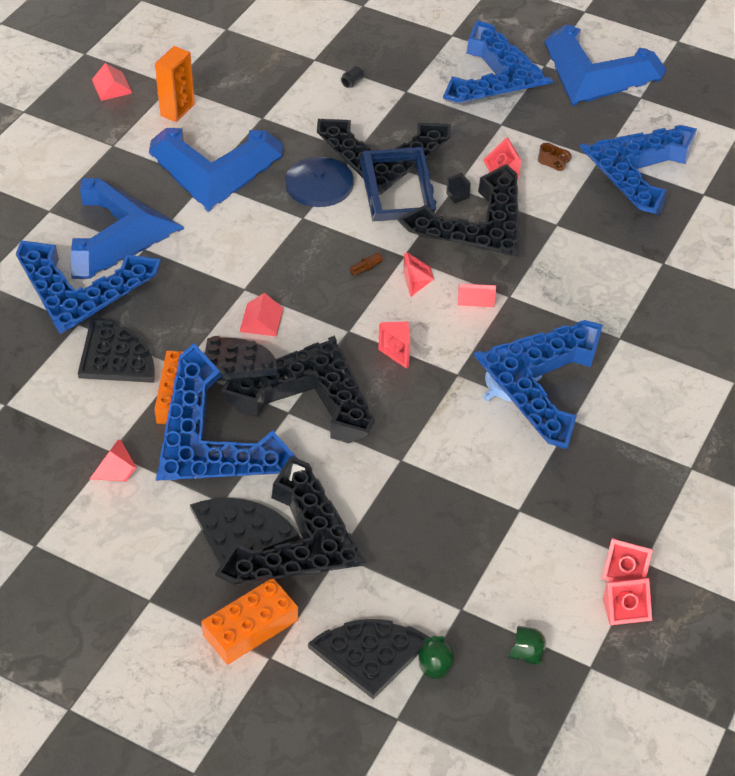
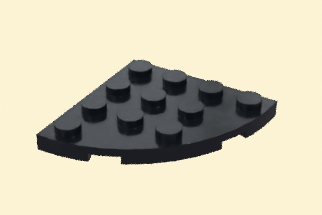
[78,318,155,383]
[204,336,278,381]
[190,498,299,565]
[308,619,430,699]

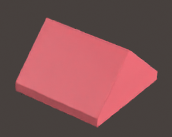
[92,63,132,101]
[483,137,521,178]
[458,284,496,307]
[240,293,283,336]
[378,321,410,368]
[602,538,653,582]
[603,578,652,625]

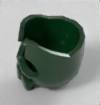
[508,626,546,665]
[419,636,454,679]

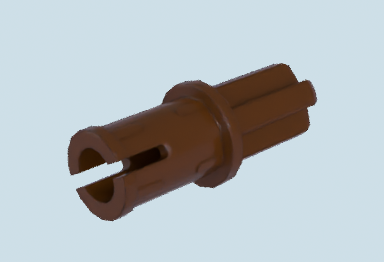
[349,252,383,276]

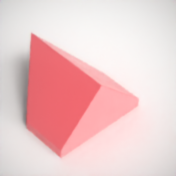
[403,252,434,297]
[90,440,136,482]

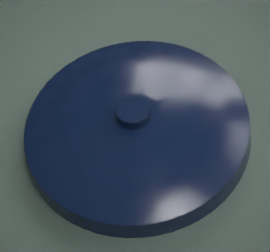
[285,157,353,207]

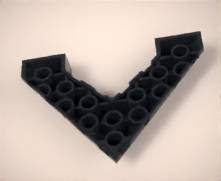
[317,119,451,195]
[398,164,519,257]
[221,335,375,443]
[215,456,367,585]

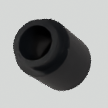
[341,66,364,88]

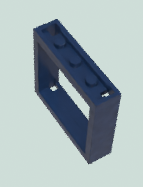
[360,147,437,222]

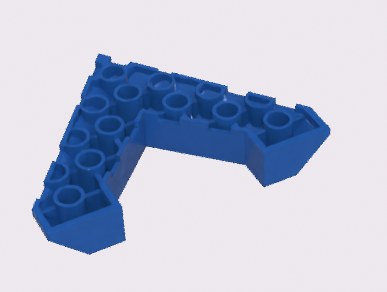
[443,20,553,105]
[544,24,667,106]
[580,125,697,216]
[149,128,283,212]
[71,178,184,279]
[16,240,161,334]
[473,320,603,449]
[156,343,297,481]

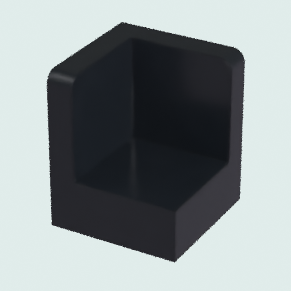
[446,173,471,203]

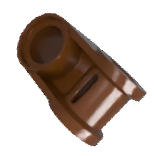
[538,143,572,171]

